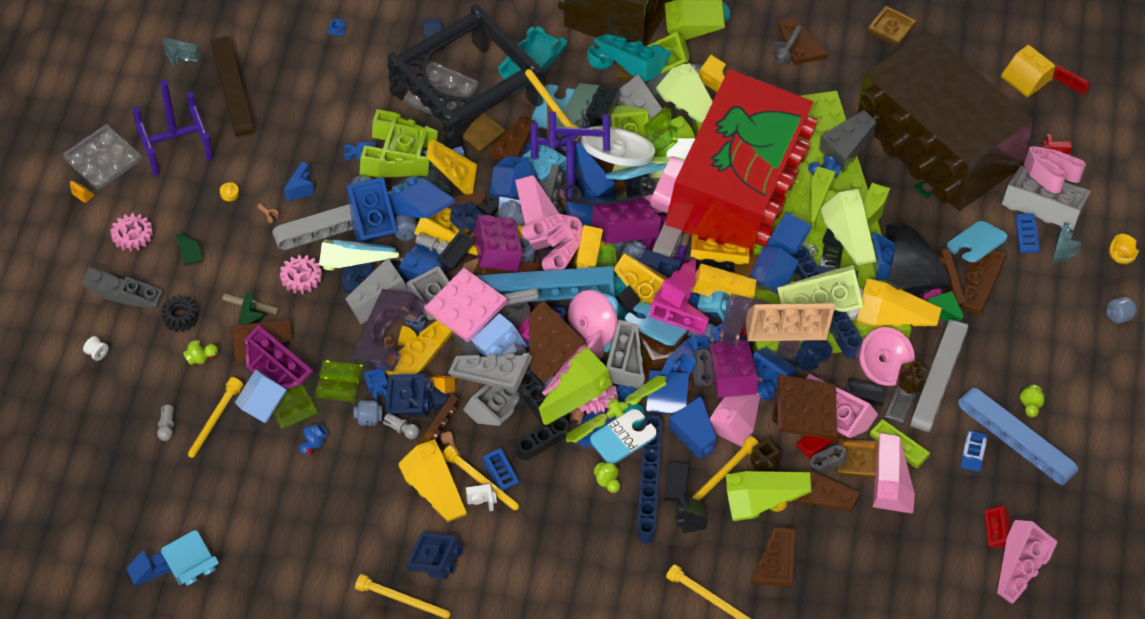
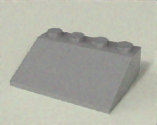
[1002,166,1091,230]

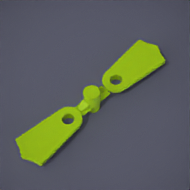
[566,376,667,443]

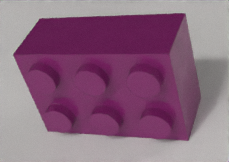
[591,198,661,244]
[473,215,523,271]
[709,340,757,398]

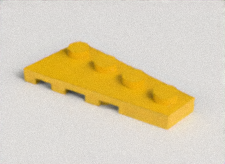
[378,320,452,375]

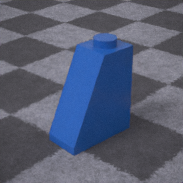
[669,397,716,460]

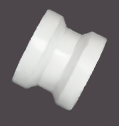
[83,336,108,361]

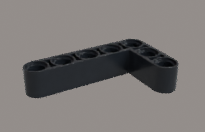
[516,367,569,460]

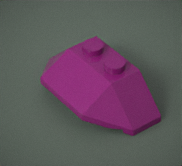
[245,325,313,389]

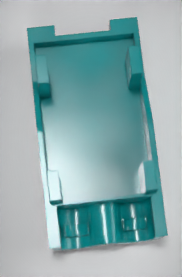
[498,26,568,89]

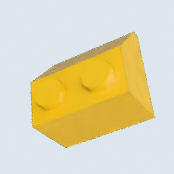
[1001,45,1055,98]

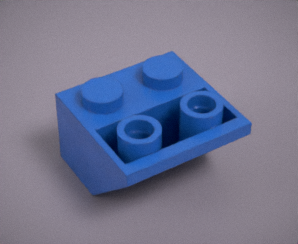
[489,156,537,199]

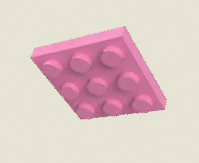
[424,268,508,342]

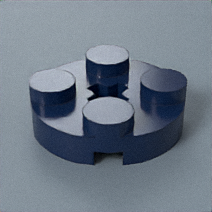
[449,202,485,233]
[341,262,376,295]
[794,340,833,372]

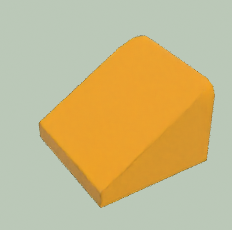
[70,181,95,203]
[430,375,455,394]

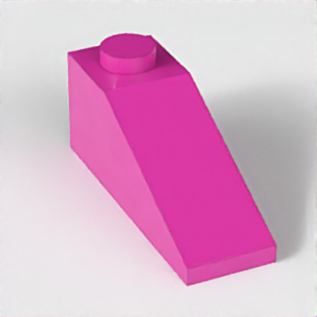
[648,289,709,335]

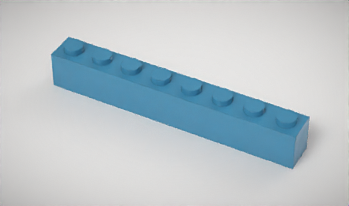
[475,266,615,302]

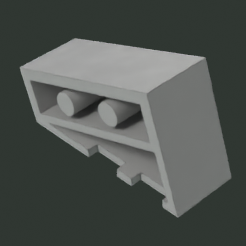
[345,258,409,324]

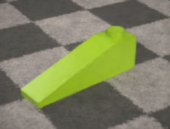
[539,347,612,425]
[726,471,812,521]

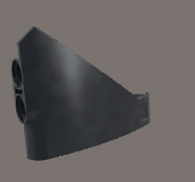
[559,174,657,205]
[886,223,950,296]

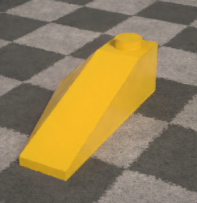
[414,208,477,255]
[614,253,669,305]
[856,278,942,327]
[398,439,467,522]

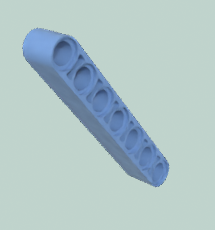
[958,387,1078,485]

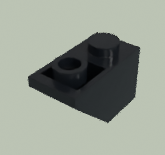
[675,495,707,534]

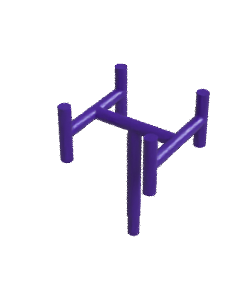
[133,80,213,176]
[530,112,611,203]

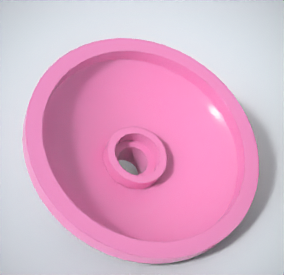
[568,290,617,346]
[859,327,915,386]

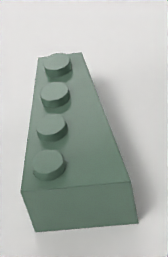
[556,83,600,151]

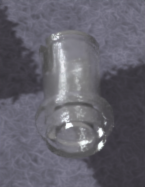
[801,238,819,258]

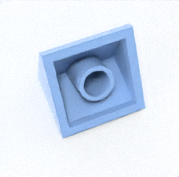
[235,369,287,423]

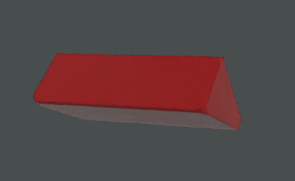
[1053,65,1091,95]
[984,506,1011,547]

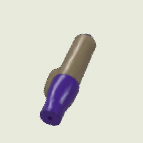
[677,233,690,260]

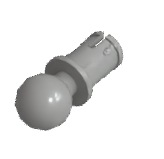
[415,232,449,255]
[157,405,174,441]
[383,413,420,439]

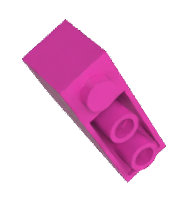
[660,258,696,308]

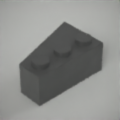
[819,110,876,173]

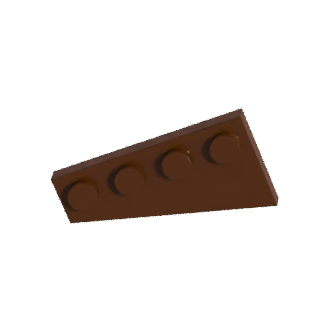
[963,248,1007,315]

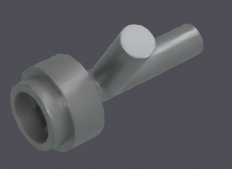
[773,25,803,65]

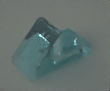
[163,38,200,68]
[1052,222,1082,263]

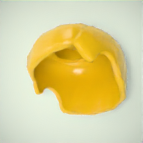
[1109,234,1139,264]

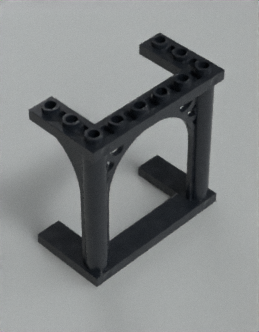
[387,4,543,149]

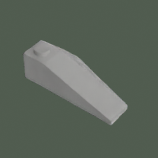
[463,380,527,426]

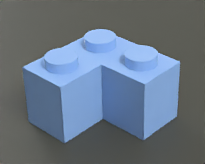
[471,313,528,357]

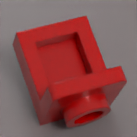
[1042,134,1072,155]

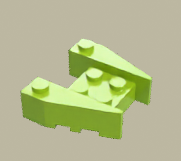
[360,109,438,178]
[810,166,890,235]

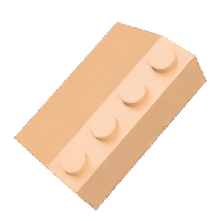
[746,303,835,341]

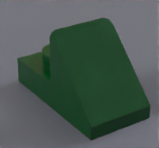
[238,291,264,325]

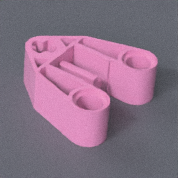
[1024,146,1086,193]
[650,156,684,213]
[522,214,582,271]

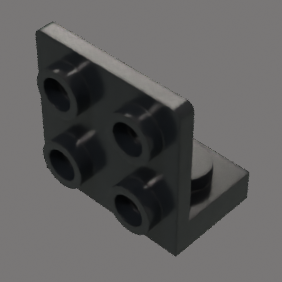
[586,87,620,127]

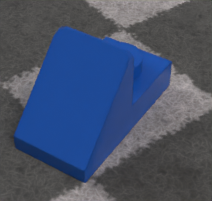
[284,162,314,201]
[662,341,696,376]
[127,551,171,586]

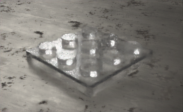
[404,61,479,115]
[63,124,142,190]

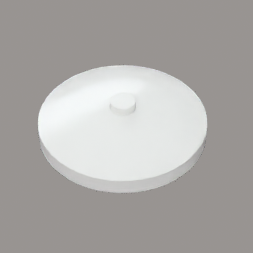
[580,126,655,166]

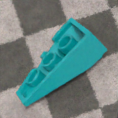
[594,34,672,82]

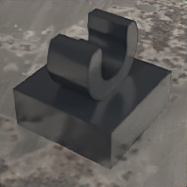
[477,197,499,216]

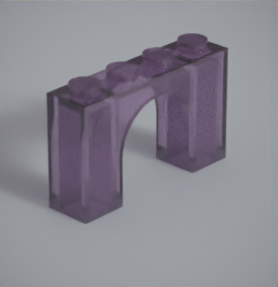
[350,289,425,372]
[718,293,800,362]

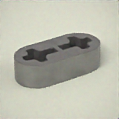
[693,349,713,387]
[810,445,848,474]

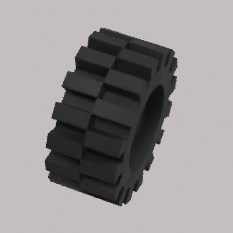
[161,295,198,332]

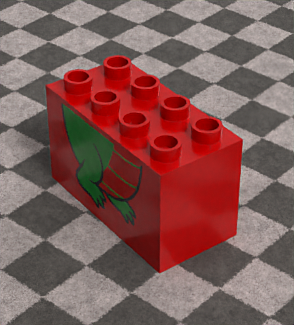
[665,69,818,255]

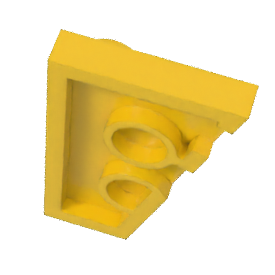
[426,139,477,195]
[691,234,750,264]

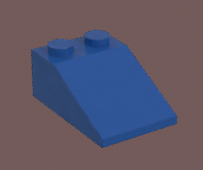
[575,143,615,206]
[388,176,455,219]
[347,177,398,242]
[399,244,448,283]

